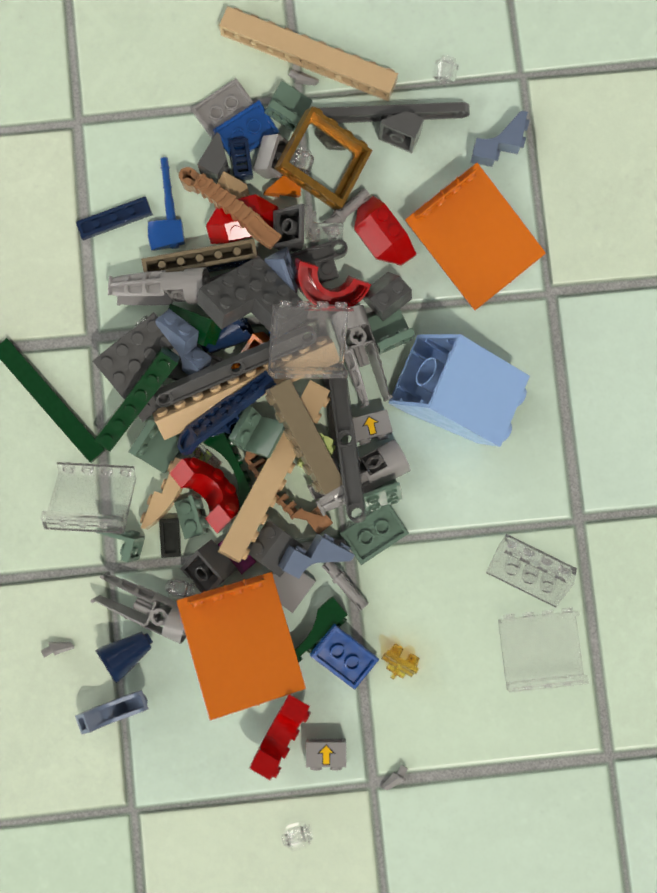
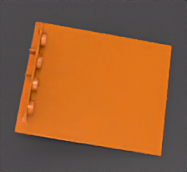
[405,163,546,310]
[176,572,306,721]

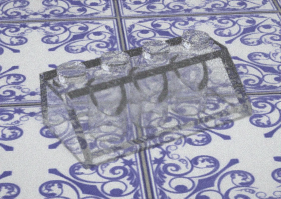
[486,534,577,608]

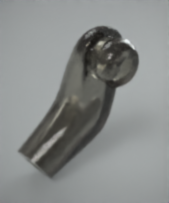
[315,128,346,150]

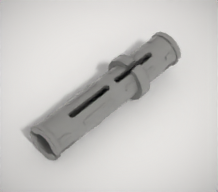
[321,188,371,233]
[322,562,369,611]

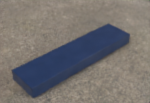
[76,196,153,241]

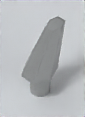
[289,69,319,85]
[41,642,74,658]
[381,765,408,790]

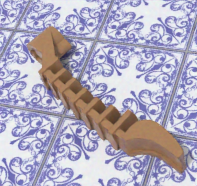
[179,167,282,250]
[245,451,333,534]

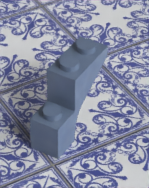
[470,111,529,167]
[156,309,211,376]
[278,533,355,579]
[75,690,149,735]

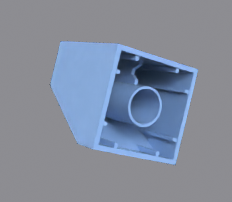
[388,334,530,447]

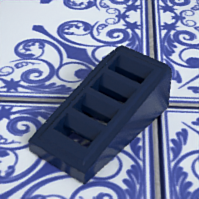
[229,139,253,181]

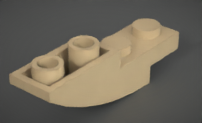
[140,457,183,529]

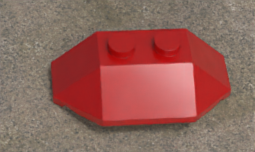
[206,194,279,244]
[354,196,417,266]

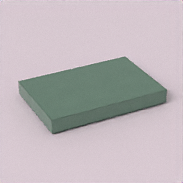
[340,504,409,565]

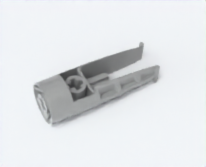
[108,267,211,306]
[330,305,393,409]
[307,439,411,516]
[91,572,186,644]

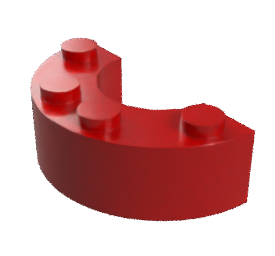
[294,258,371,311]
[169,457,239,534]
[249,694,311,781]

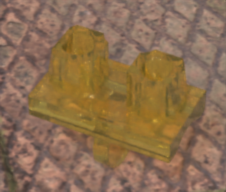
[381,644,419,680]

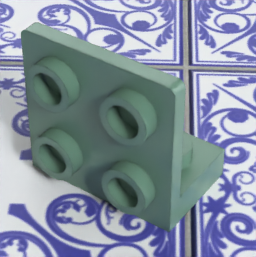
[264,81,312,132]
[368,309,415,355]
[228,406,285,458]
[129,419,179,473]
[364,479,402,511]
[174,494,209,539]
[96,525,145,562]

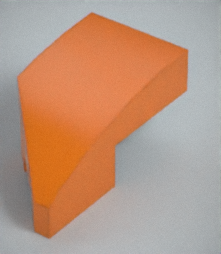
[263,176,301,198]

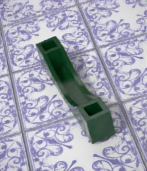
[94,346,180,452]
[203,432,268,521]
[295,596,348,663]

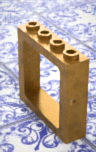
[274,106,373,210]

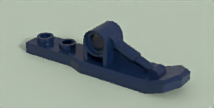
[177,370,276,456]

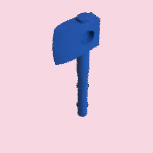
[148,157,185,251]

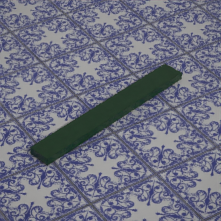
[0,338,106,463]

